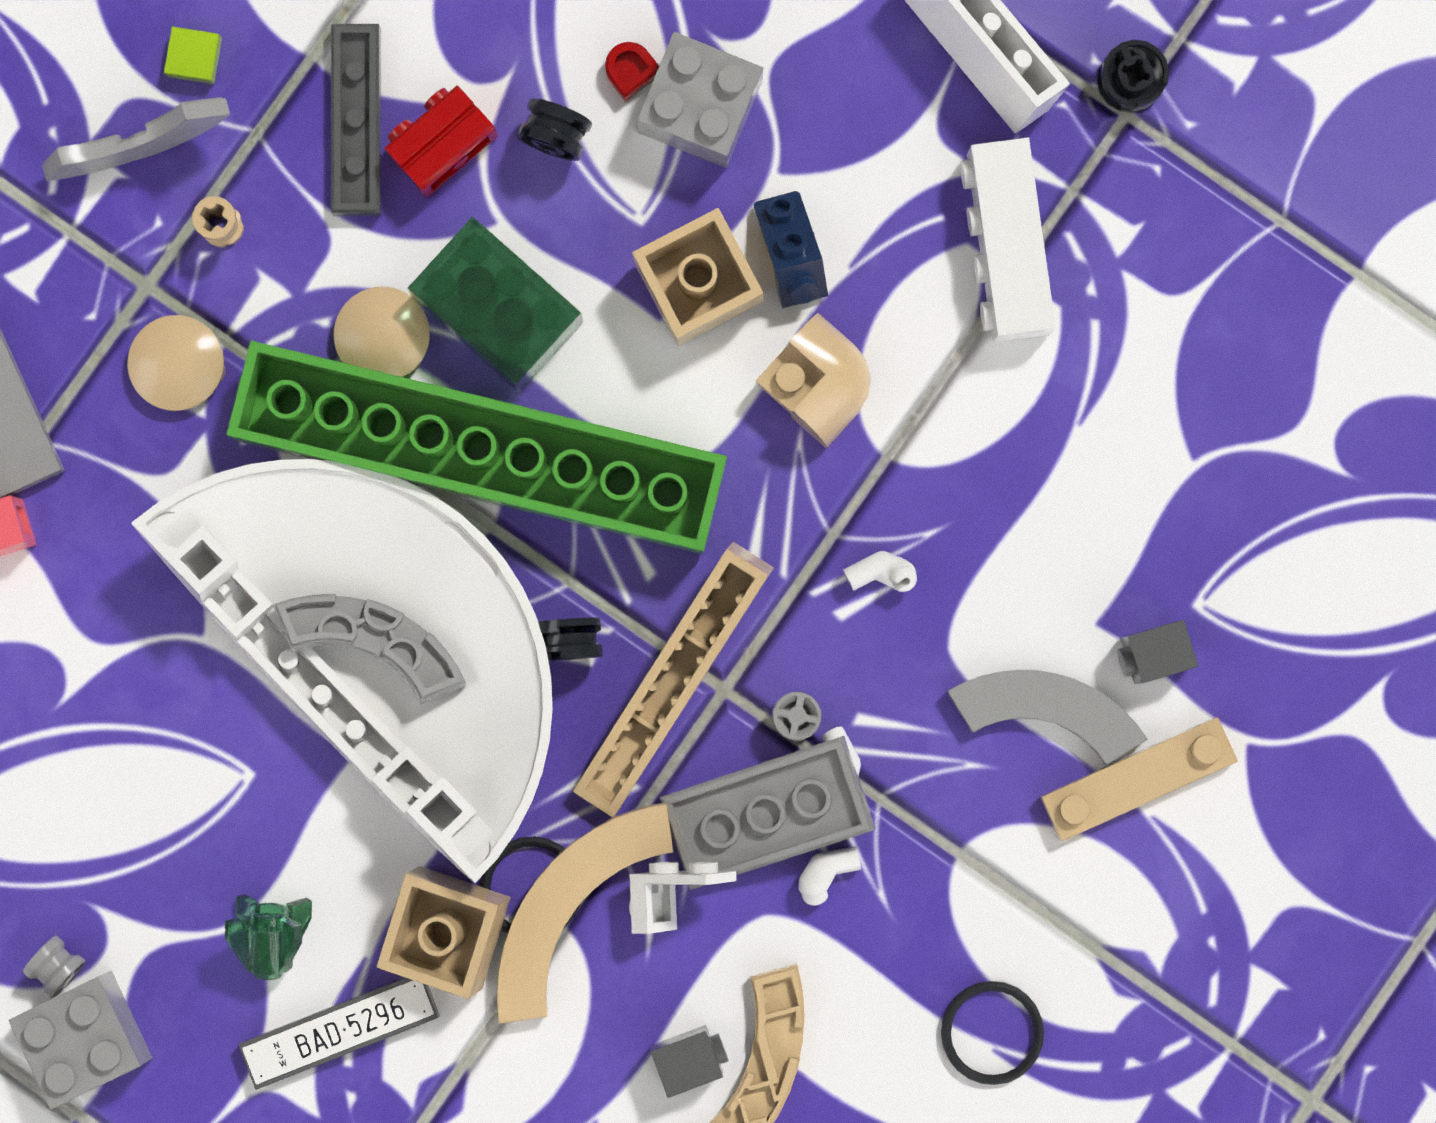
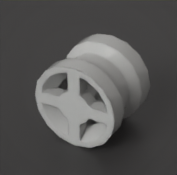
[772,692,821,740]
[23,935,86,998]

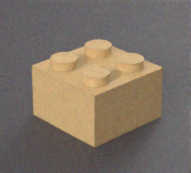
[632,208,764,346]
[377,866,511,999]

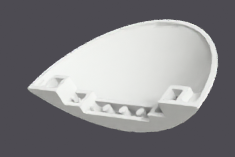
[131,459,553,883]

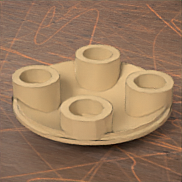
[334,287,430,377]
[127,315,225,411]

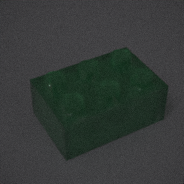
[407,216,583,393]

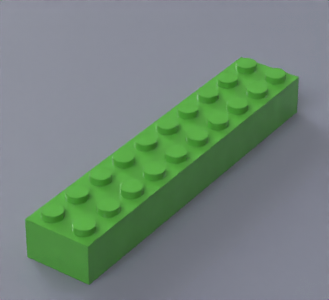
[226,340,727,555]

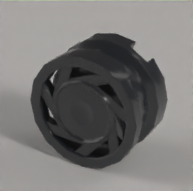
[1097,40,1169,113]
[516,98,592,161]
[538,617,603,661]

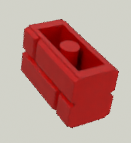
[385,85,498,199]

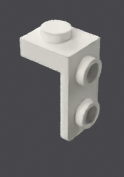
[629,862,736,934]

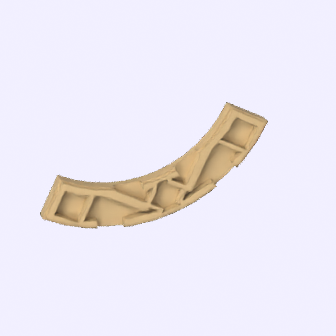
[497,802,673,1024]
[709,963,805,1123]

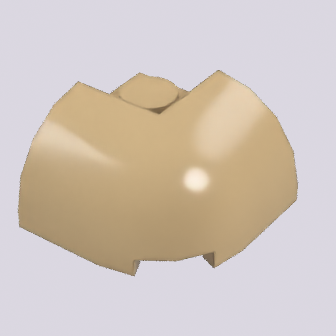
[756,313,871,449]

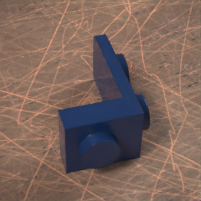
[754,191,829,309]

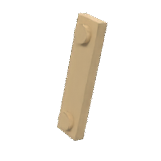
[1040,717,1238,841]

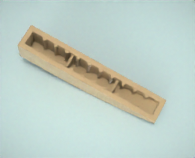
[573,542,774,818]

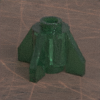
[225,894,312,980]

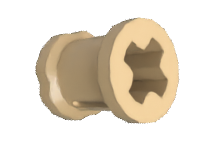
[192,196,244,248]

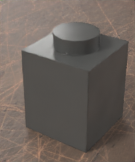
[1117,620,1199,684]
[650,1025,729,1098]

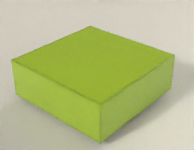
[164,26,222,84]

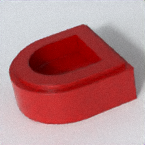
[605,42,659,102]

